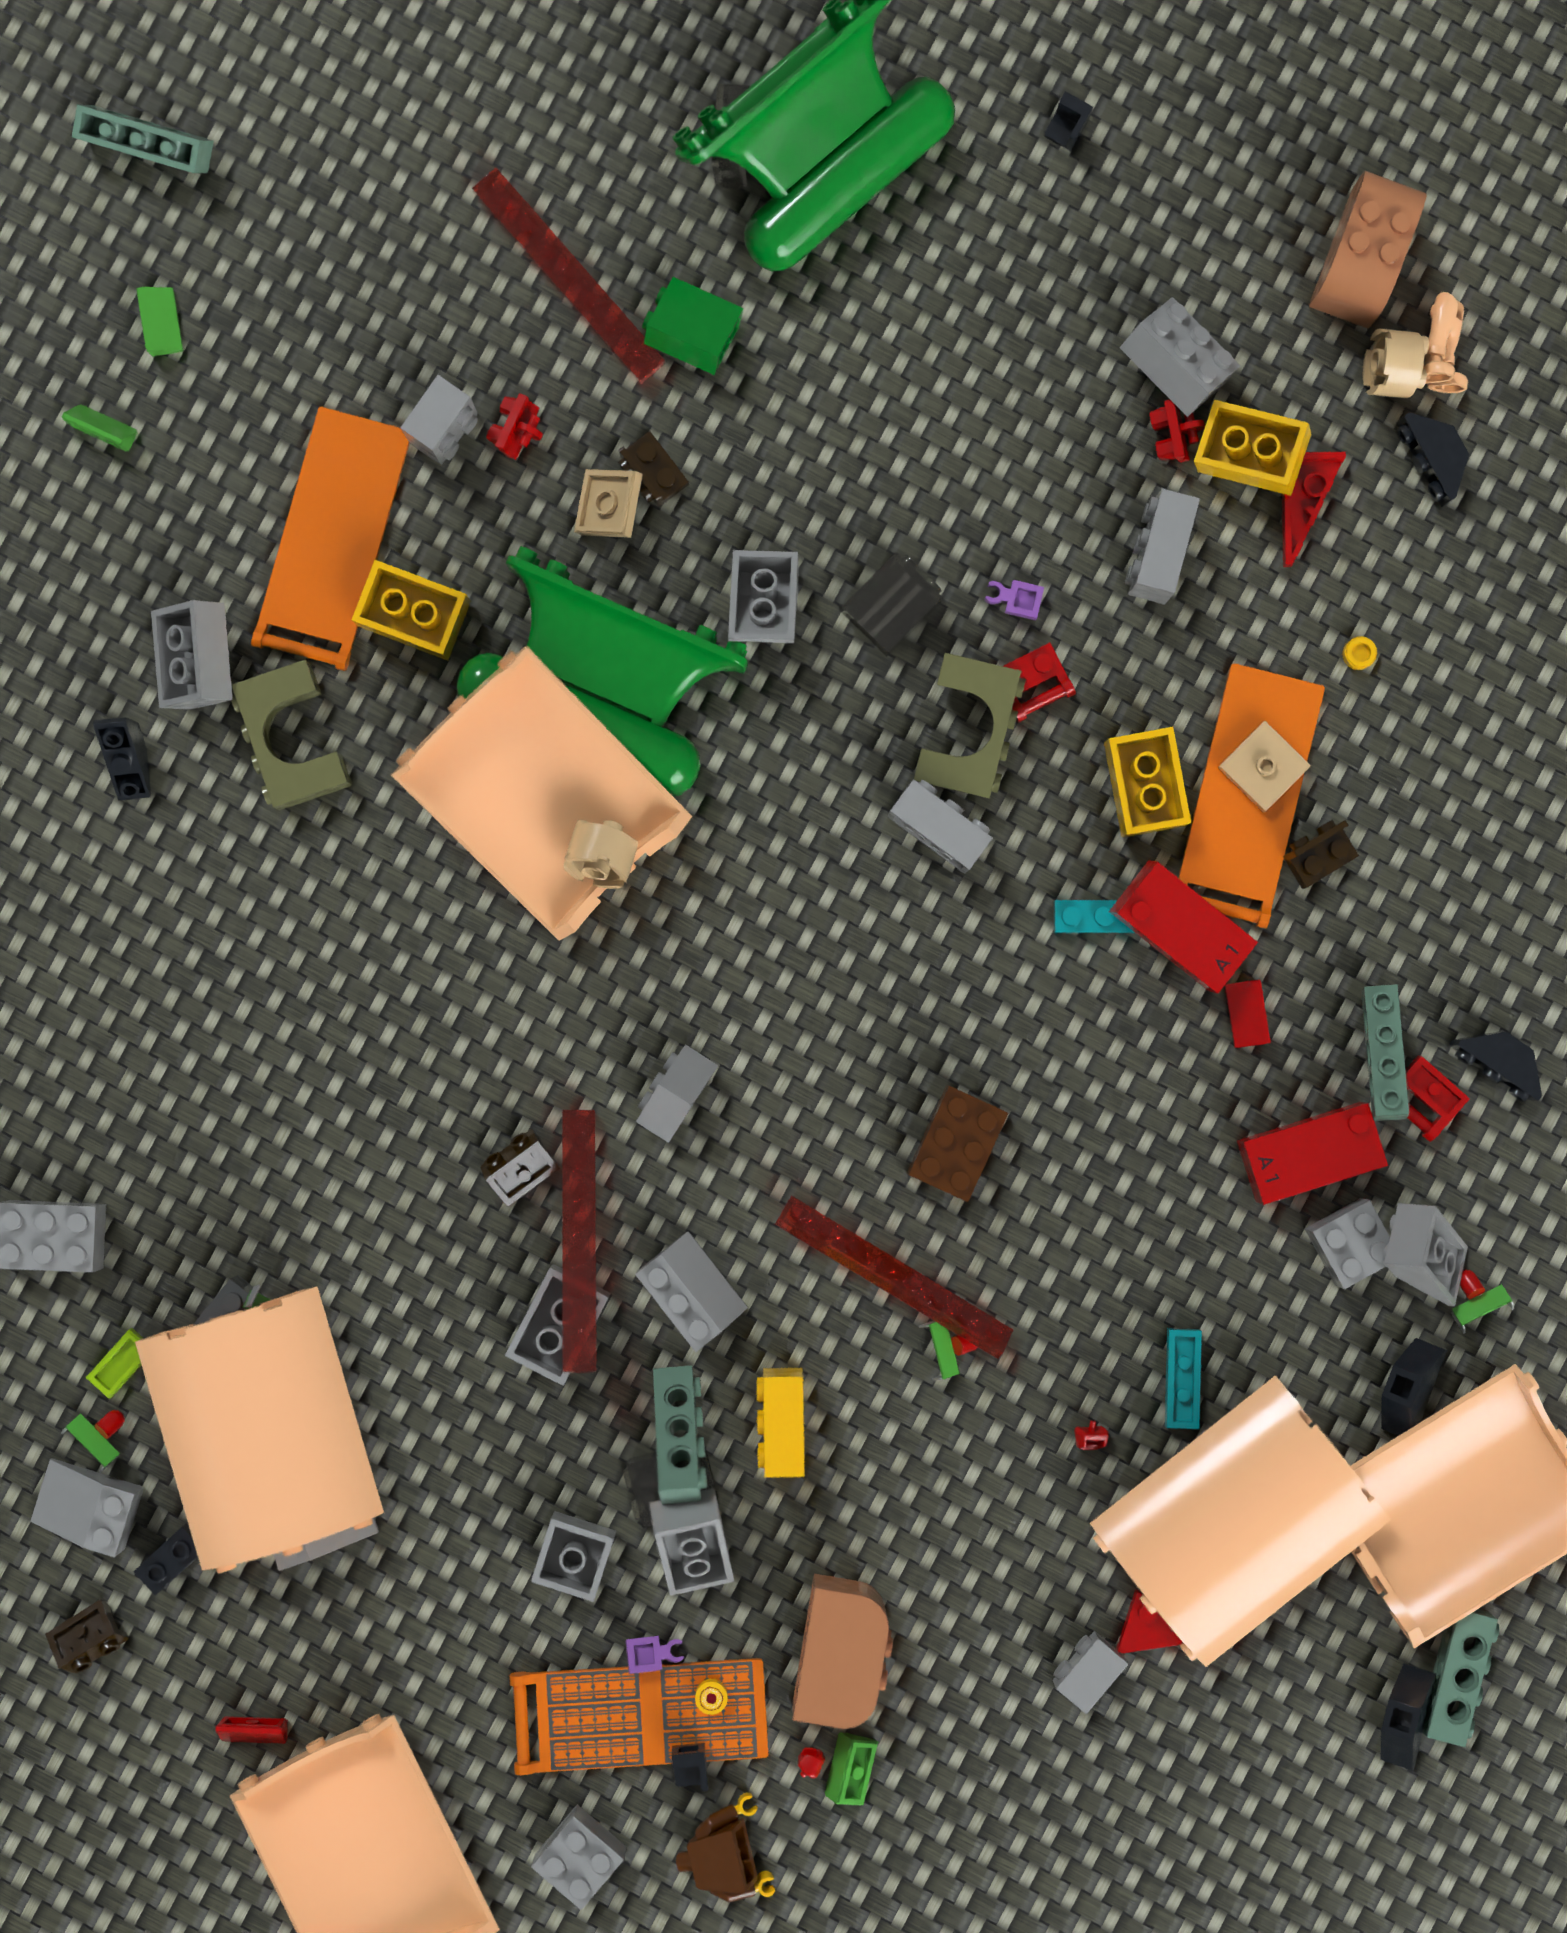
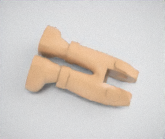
[1423,292,1468,393]

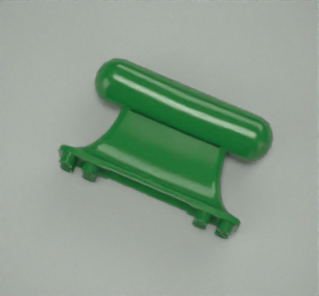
[673,0,955,271]
[457,546,748,797]

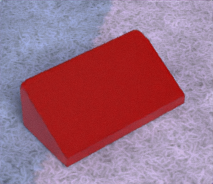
[1225,979,1271,1048]
[215,1716,288,1744]

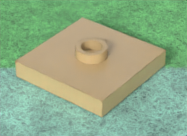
[574,469,643,538]
[1218,721,1311,813]

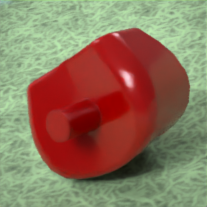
[1074,1421,1109,1450]
[798,1747,825,1778]

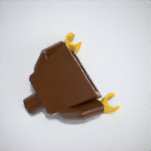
[676,1793,775,1902]

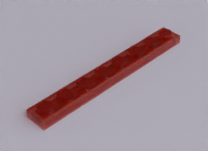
[472,168,665,384]
[562,1110,596,1373]
[775,1195,1013,1359]

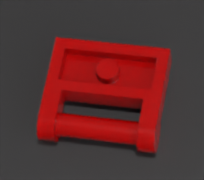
[1003,642,1076,723]
[1405,1056,1470,1142]

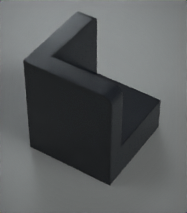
[1044,91,1093,152]
[672,1743,708,1792]

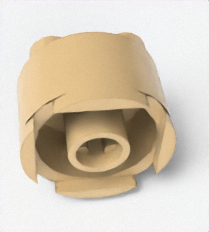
[1363,329,1429,398]
[564,820,638,889]

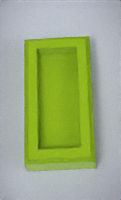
[86,1328,144,1399]

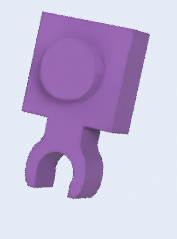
[984,580,1044,620]
[625,1636,684,1674]

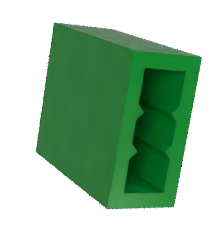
[642,277,744,375]

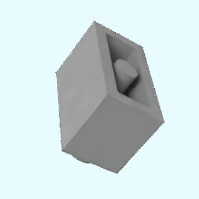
[1053,1631,1128,1714]

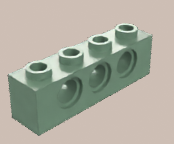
[72,104,214,173]
[1361,984,1409,1121]
[653,1365,707,1504]
[1423,1609,1499,1747]

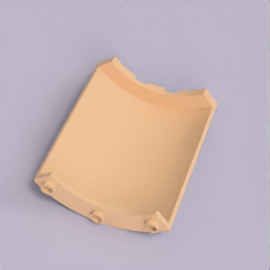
[391,646,693,941]
[135,1286,384,1573]
[1350,1364,1567,1648]
[1090,1375,1391,1667]
[229,1714,500,1933]

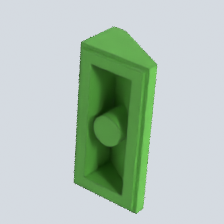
[136,287,184,357]
[62,405,137,452]
[825,1732,878,1805]

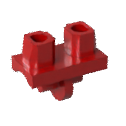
[486,393,544,460]
[1149,399,1206,463]

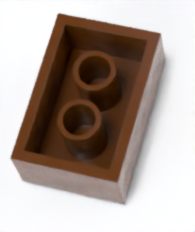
[907,1085,1009,1202]

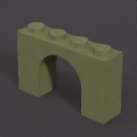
[914,653,1026,799]
[231,659,352,810]

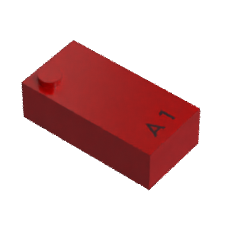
[1109,860,1258,994]
[1237,1102,1388,1205]

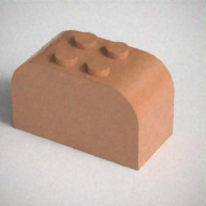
[1308,170,1427,329]
[793,1574,893,1729]

